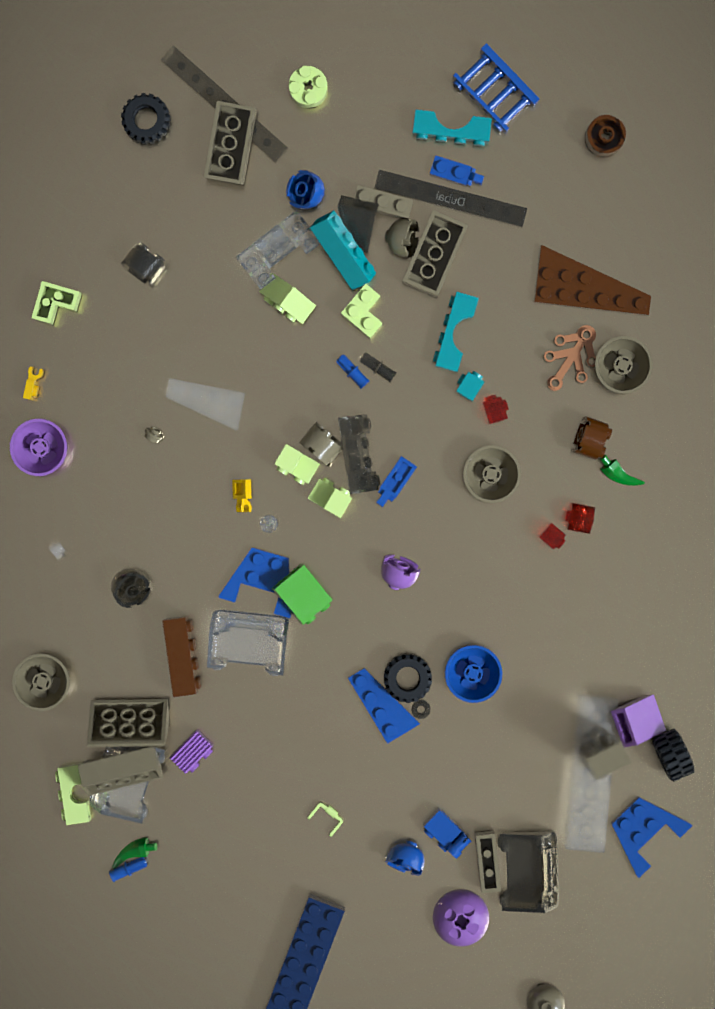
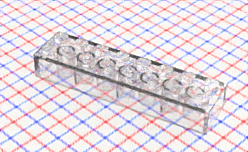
[564,694,619,853]

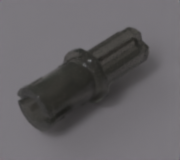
[360,352,397,382]

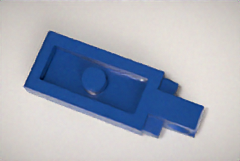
[430,155,484,186]
[376,456,417,507]

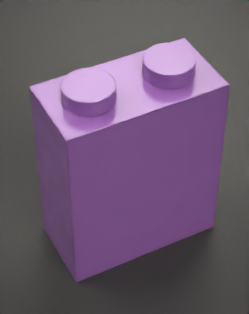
[611,694,666,748]

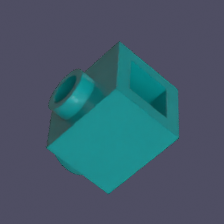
[456,371,484,402]

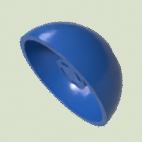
[445,645,502,703]

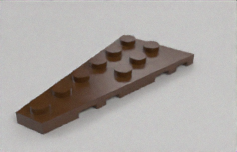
[534,245,651,315]

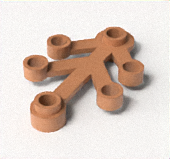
[544,325,596,391]

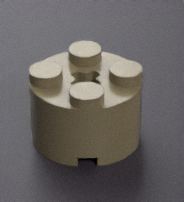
[299,422,345,466]

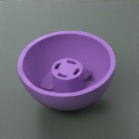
[10,419,67,476]
[433,889,489,947]

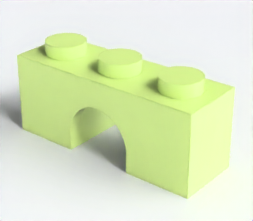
[55,763,91,825]

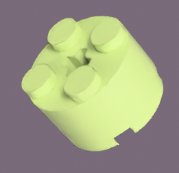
[289,66,328,108]

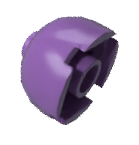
[381,555,421,590]

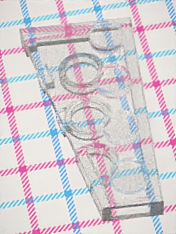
[166,378,245,431]

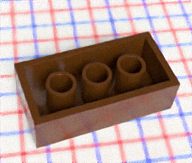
[162,616,202,697]

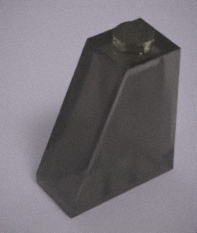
[337,195,379,253]

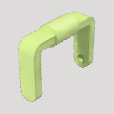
[307,802,343,837]

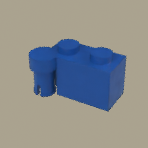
[423,808,472,859]

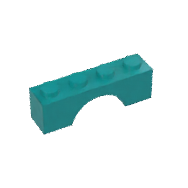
[413,109,492,146]
[433,292,479,373]

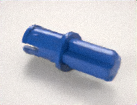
[336,354,370,389]
[109,857,147,882]

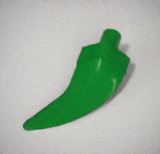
[600,455,645,486]
[112,838,157,869]

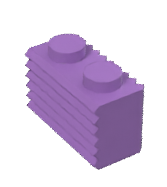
[169,729,213,774]

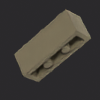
[353,185,413,219]
[475,831,501,893]

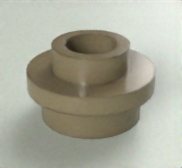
[144,426,163,443]

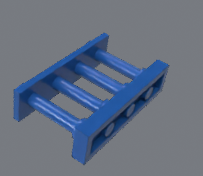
[452,43,540,134]

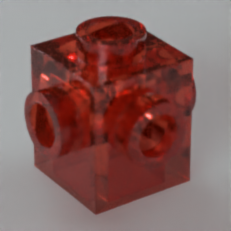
[565,503,595,534]

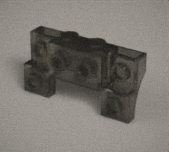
[338,414,380,494]

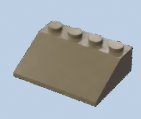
[87,699,169,747]

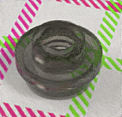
[411,700,431,719]

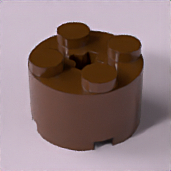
[585,115,626,157]
[573,416,612,460]

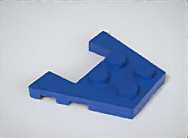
[218,547,291,618]
[611,797,692,878]

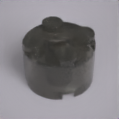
[121,242,166,286]

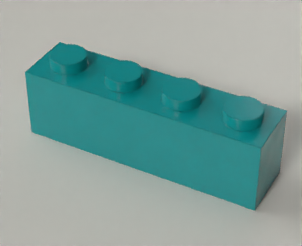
[310,210,376,290]

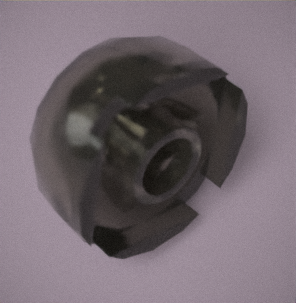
[111,568,150,608]

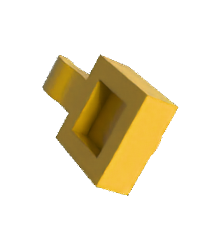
[23,366,44,400]
[232,479,252,512]

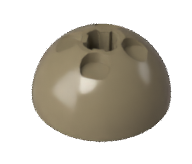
[595,336,653,394]
[463,445,521,503]
[12,654,70,711]

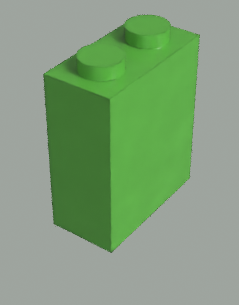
[271,564,332,625]

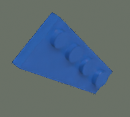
[348,668,420,744]

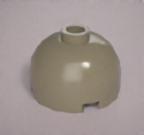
[385,219,419,258]
[526,984,565,1009]

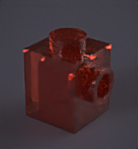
[482,394,509,425]
[538,522,566,550]

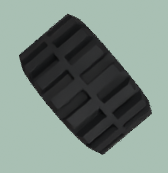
[121,93,171,145]
[384,654,432,703]
[653,729,695,782]

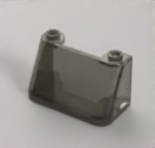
[498,831,559,913]

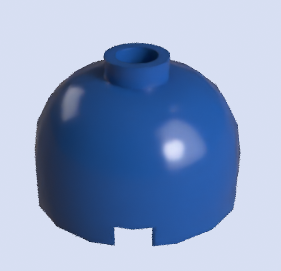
[286,170,325,209]
[385,841,425,876]

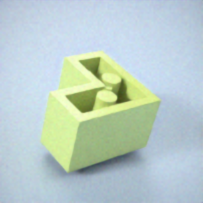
[259,273,316,324]
[32,281,82,325]
[341,284,383,339]
[275,444,320,485]
[308,478,352,518]

